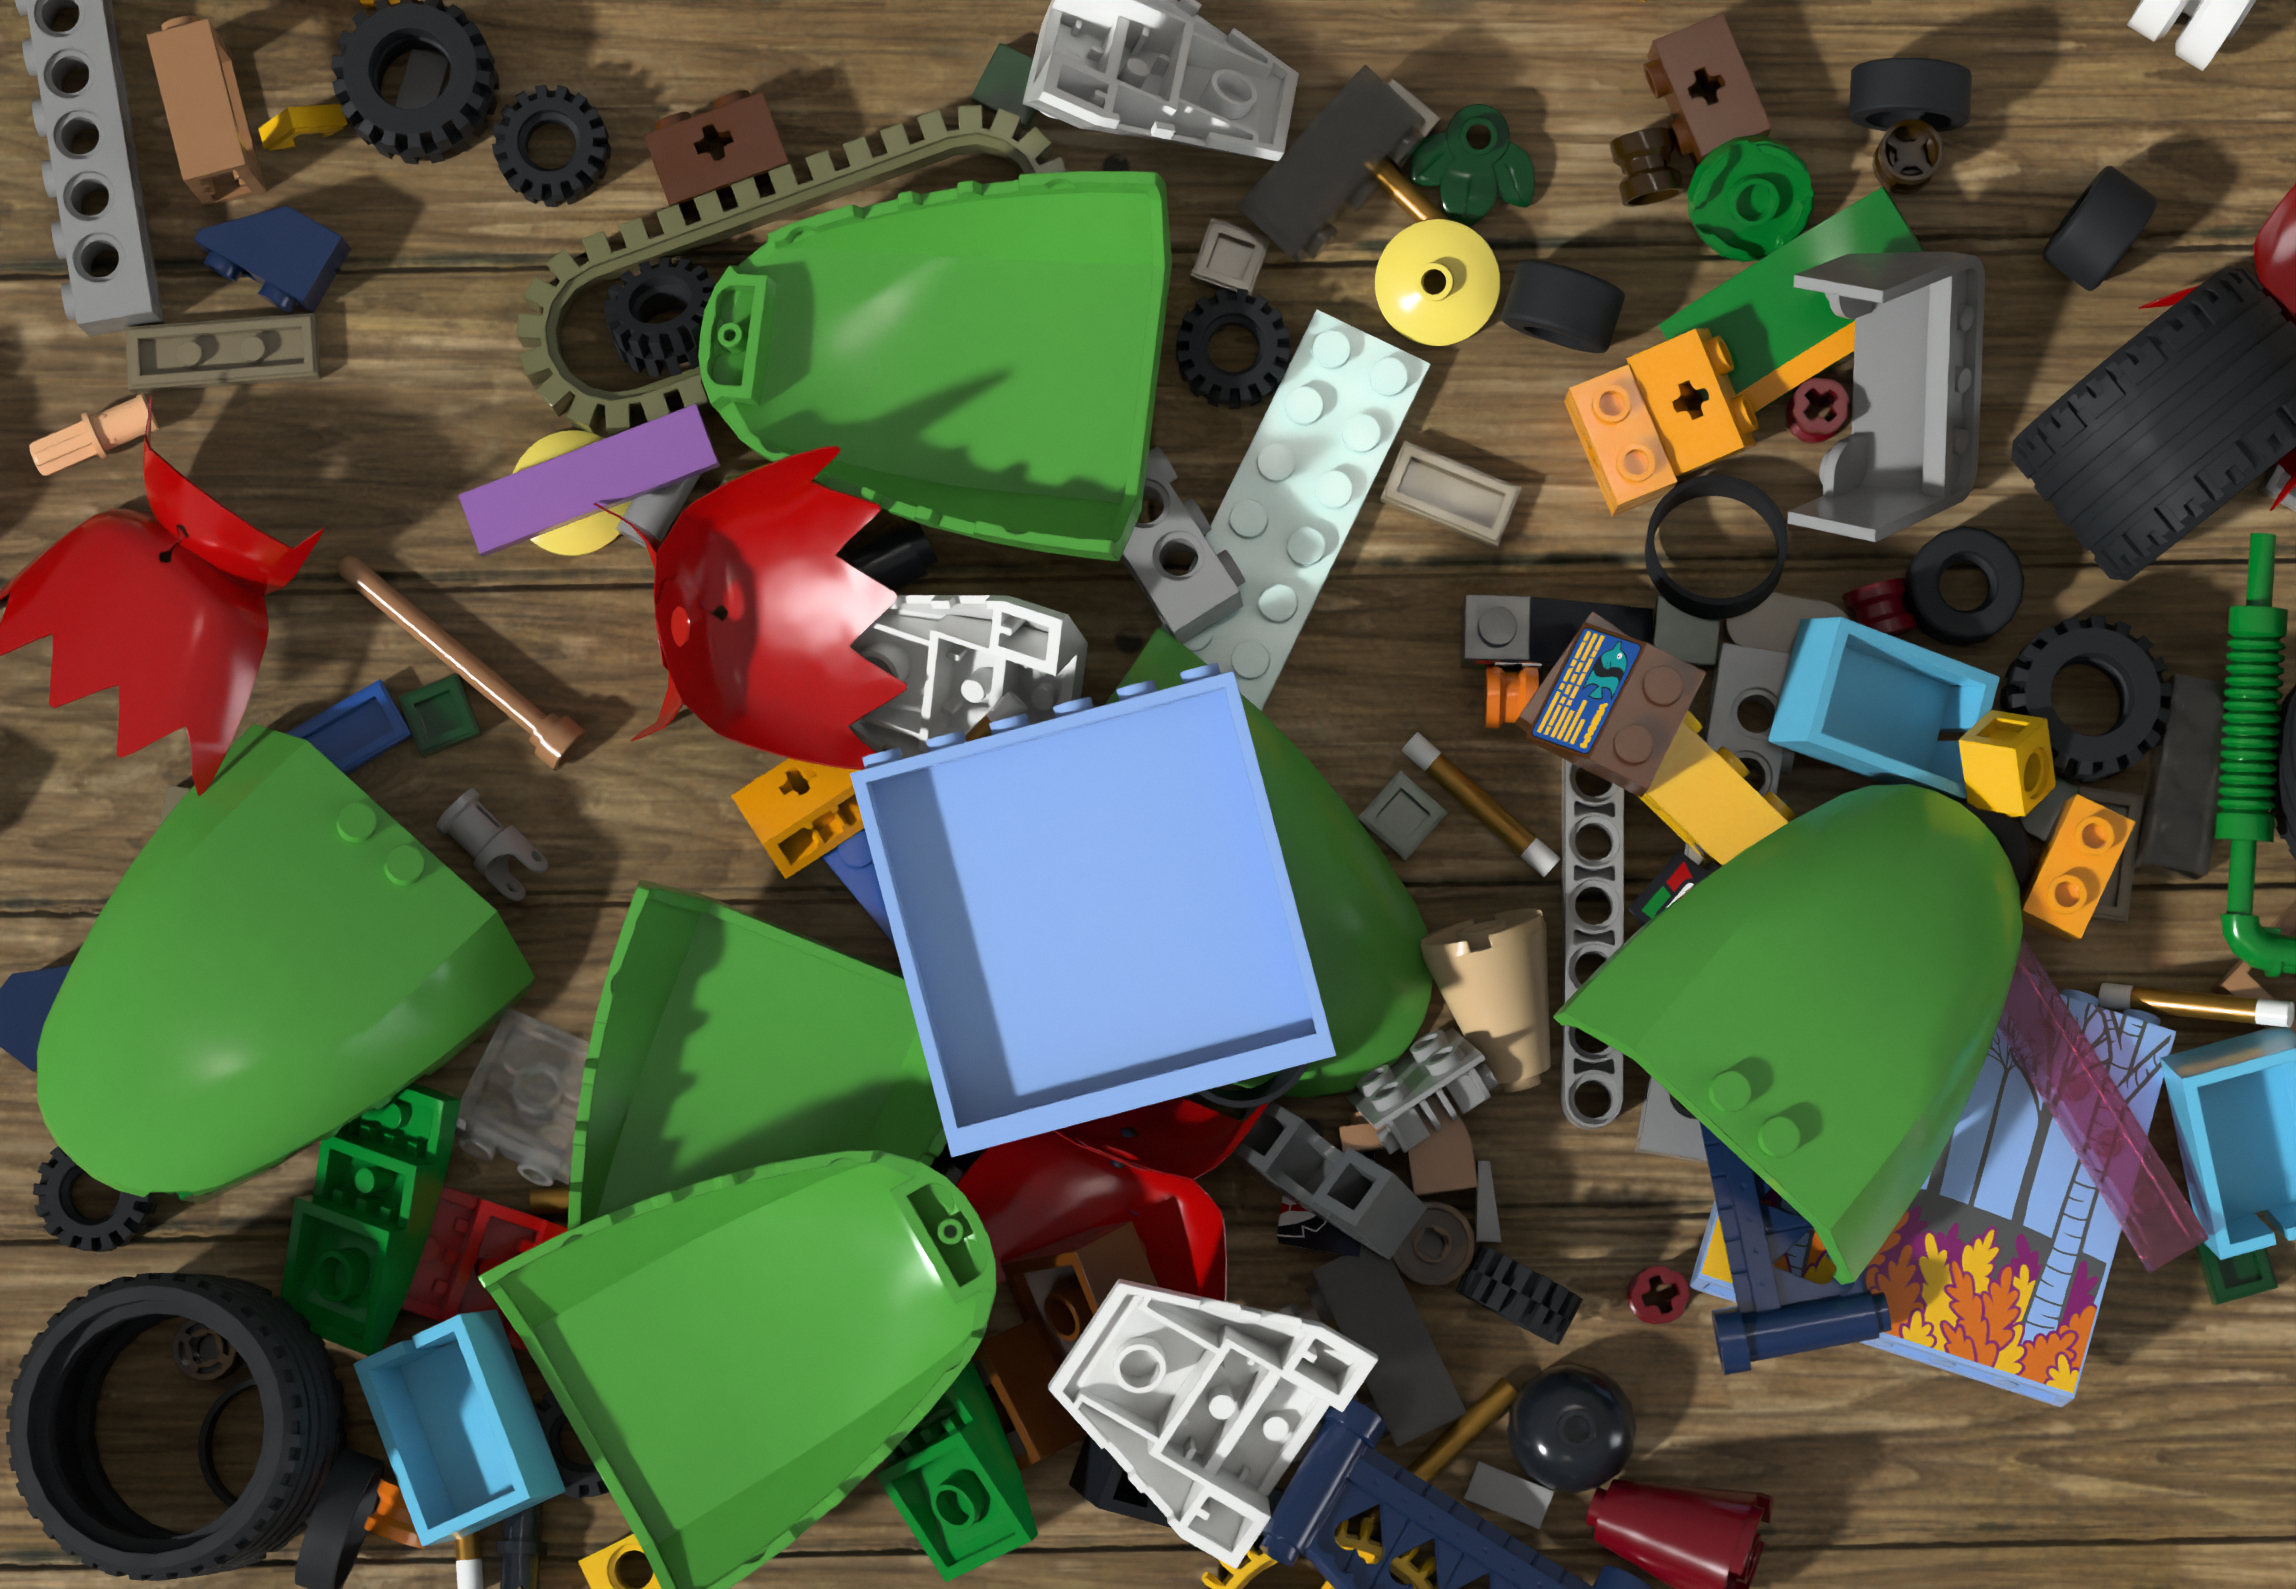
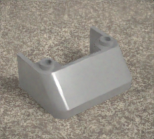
[1787,252,1985,542]

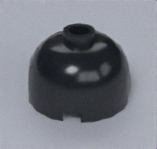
[1507,1363,1637,1494]

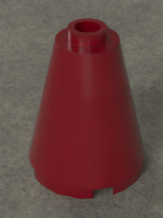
[1586,1479,1774,1589]

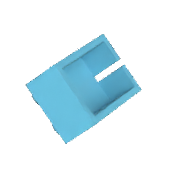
[1768,617,2000,800]
[2160,1026,2296,1260]
[353,1309,566,1547]

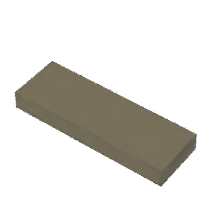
[125,313,321,393]

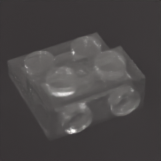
[455,1008,590,1186]

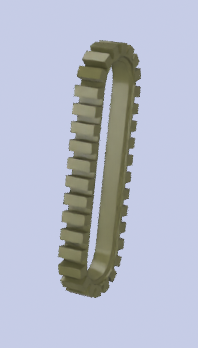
[516,105,1066,436]

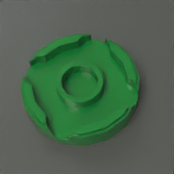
[1688,134,1814,262]

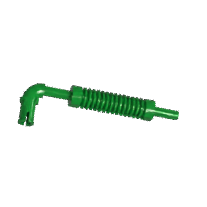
[2215,533,2296,978]

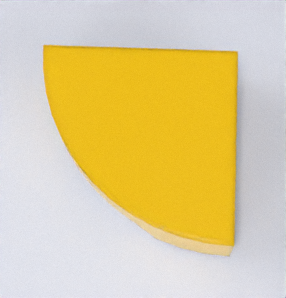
[258,104,347,151]

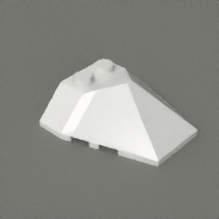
[1023,0,1299,161]
[849,595,1088,759]
[1048,1279,1378,1569]

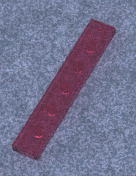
[1998,934,2209,1274]

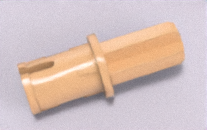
[29,393,159,476]

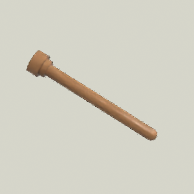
[337,555,588,771]

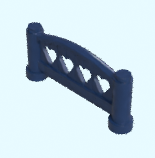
[1699,1121,1891,1375]
[1259,1399,1653,1589]

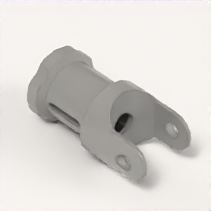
[435,788,548,901]

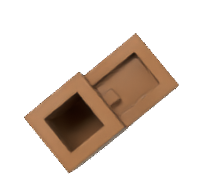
[1337,1096,1478,1197]

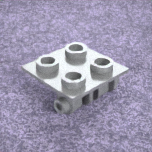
[1346,1028,1498,1155]

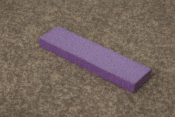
[458,404,721,557]

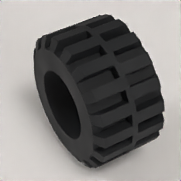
[331,0,499,165]
[2000,615,2173,783]

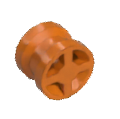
[1484,665,1539,729]
[364,1478,426,1549]

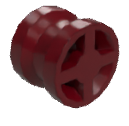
[1842,578,1918,637]

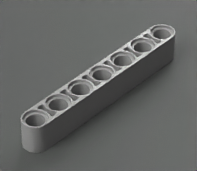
[1560,758,1624,1130]

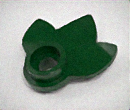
[1410,104,1535,227]

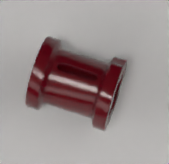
[1785,378,1849,444]
[1626,1265,1690,1325]

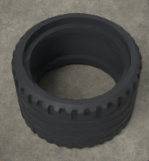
[2011,266,2296,581]
[6,1273,347,1581]

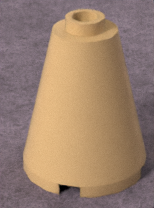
[1420,908,1551,1092]

